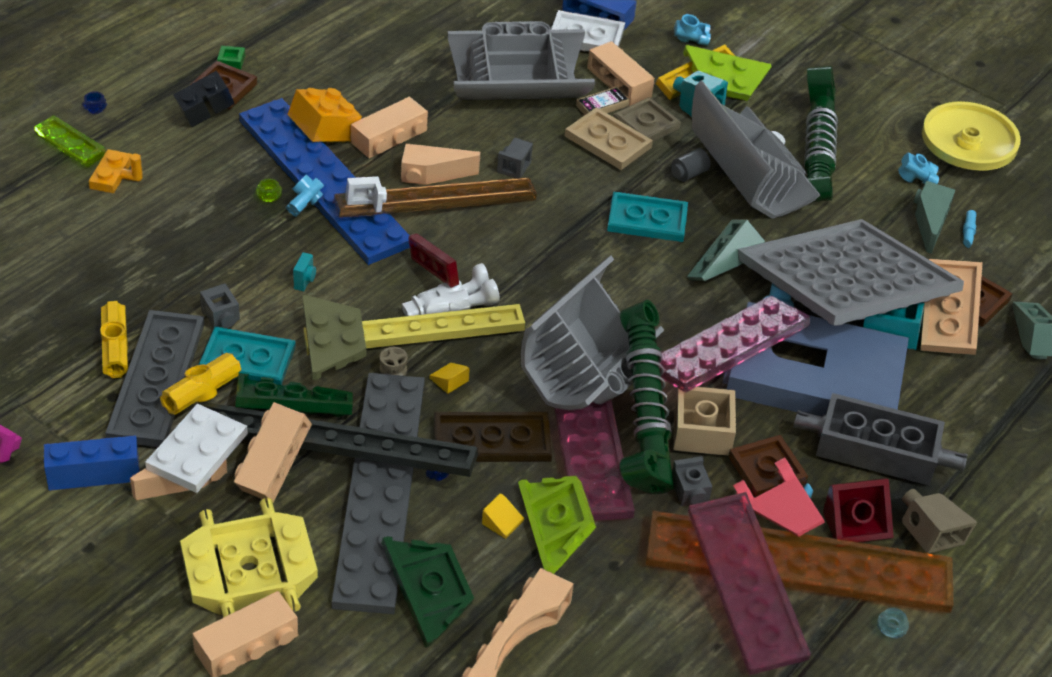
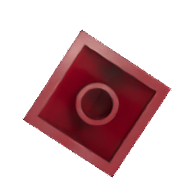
[823,478,894,545]

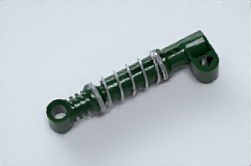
[804,66,838,202]
[620,300,673,494]

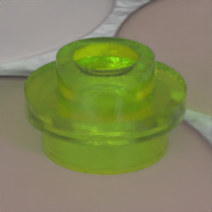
[256,178,282,202]

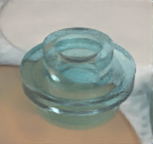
[877,608,909,638]

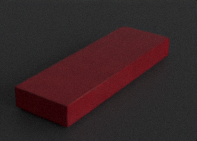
[408,233,459,288]

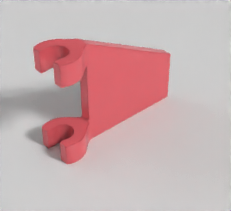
[733,457,825,537]

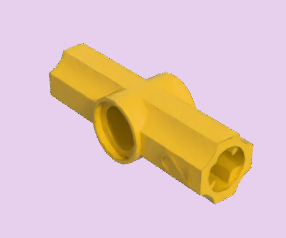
[100,301,129,378]
[160,353,242,415]

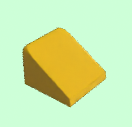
[429,363,470,394]
[482,493,524,539]

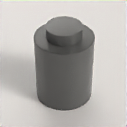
[671,148,710,182]

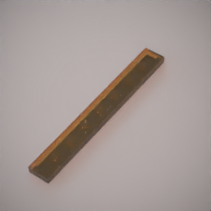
[333,178,537,217]

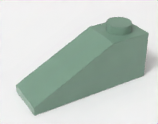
[913,181,955,254]
[687,220,765,281]
[1012,301,1052,359]

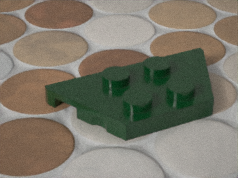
[381,536,474,648]

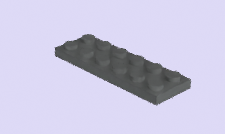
[105,310,205,447]

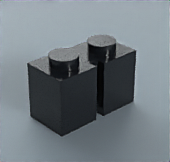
[173,70,235,127]

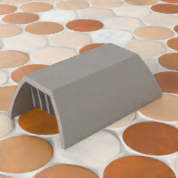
[448,21,595,100]
[692,80,820,219]
[521,256,664,410]

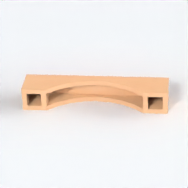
[462,568,574,677]

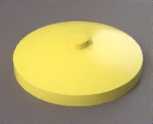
[922,102,1021,171]

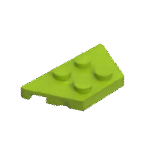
[683,45,771,101]
[518,476,596,574]

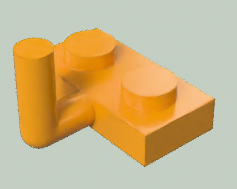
[89,149,143,194]

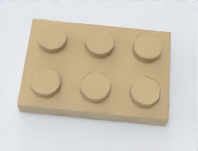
[565,107,653,170]

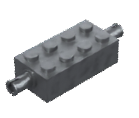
[793,393,968,485]

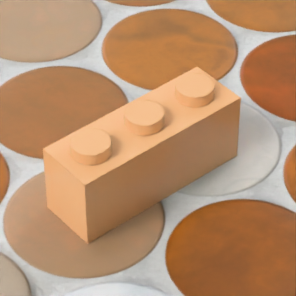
[587,41,655,106]
[351,97,428,158]
[234,402,312,503]
[192,591,298,677]

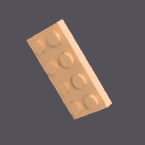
[921,259,983,355]

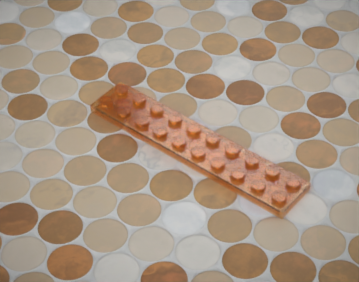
[646,511,953,613]

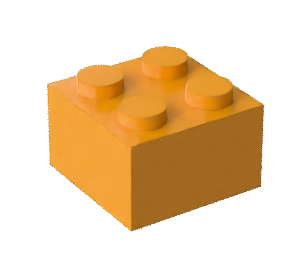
[287,88,362,142]

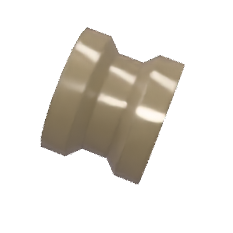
[379,347,408,376]

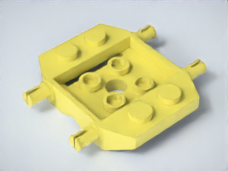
[180,498,318,618]

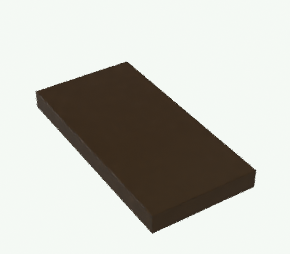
[434,412,552,462]

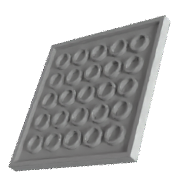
[738,219,964,326]

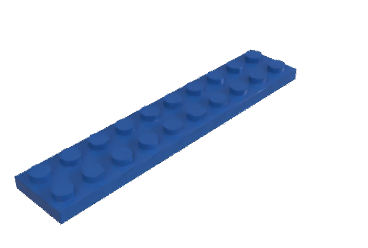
[239,98,410,265]

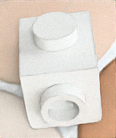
[345,177,387,213]

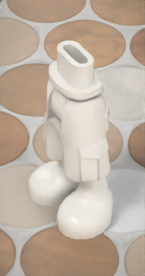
[401,263,500,316]

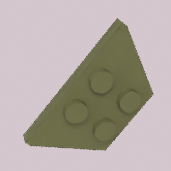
[302,295,366,380]

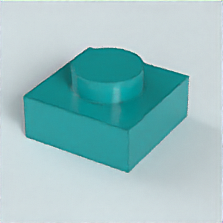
[293,252,316,292]

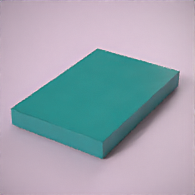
[607,192,688,242]
[199,327,296,385]

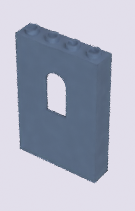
[723,302,909,417]

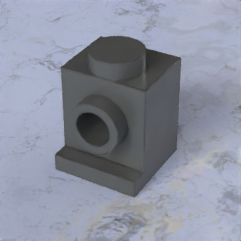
[497,138,533,180]
[200,284,240,328]
[672,456,712,506]

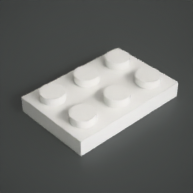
[551,10,625,51]
[145,404,248,493]

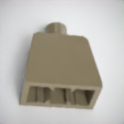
[902,489,977,554]

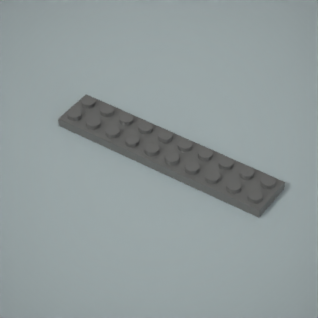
[332,373,425,614]

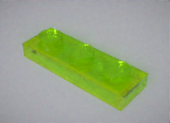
[34,115,106,167]

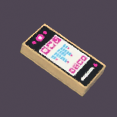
[576,87,630,115]

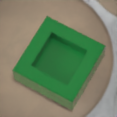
[217,46,245,70]

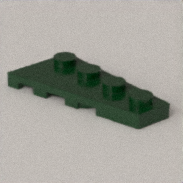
[235,373,353,417]

